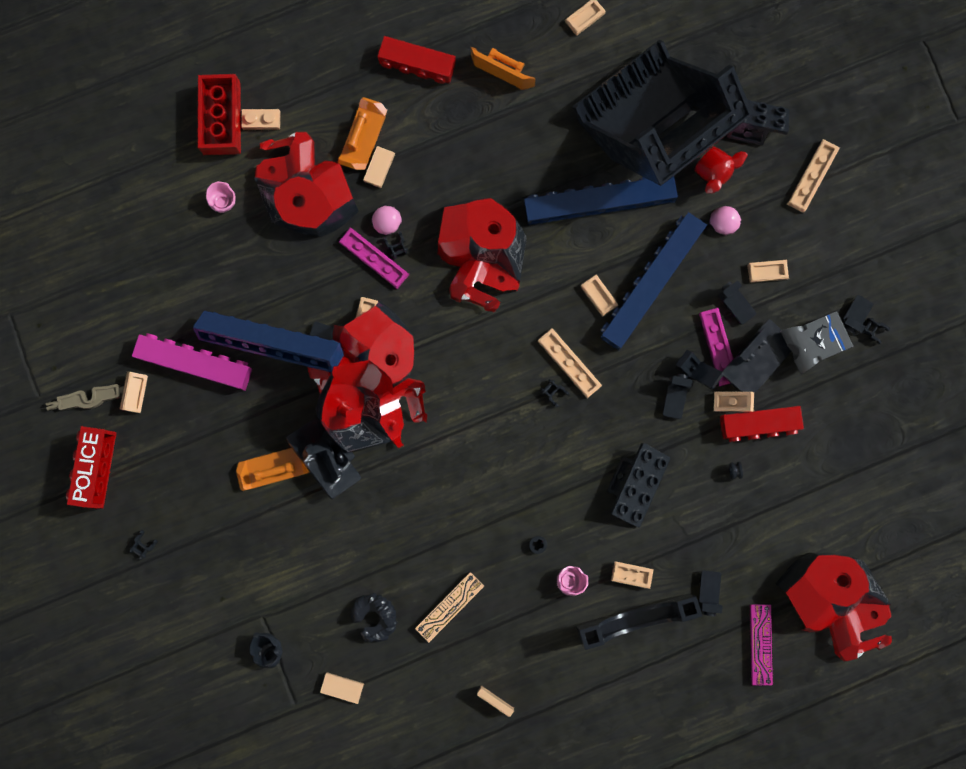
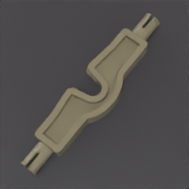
[46,384,124,411]

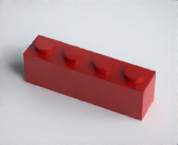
[378,36,456,84]
[720,406,804,442]

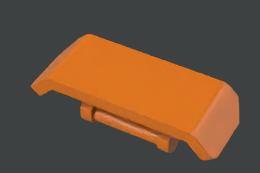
[470,47,535,90]
[338,97,387,170]
[236,448,310,491]

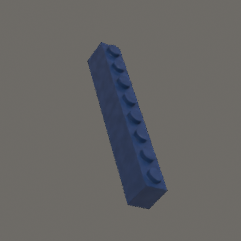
[524,176,678,226]
[601,212,707,350]
[193,311,344,372]

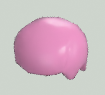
[206,181,235,213]
[372,206,402,235]
[710,206,741,235]
[557,566,588,596]

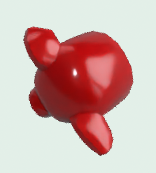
[695,147,748,193]

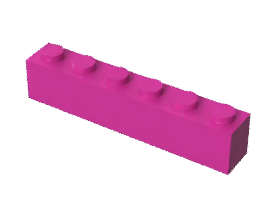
[132,333,252,391]

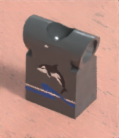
[780,311,853,374]

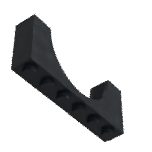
[576,593,702,650]

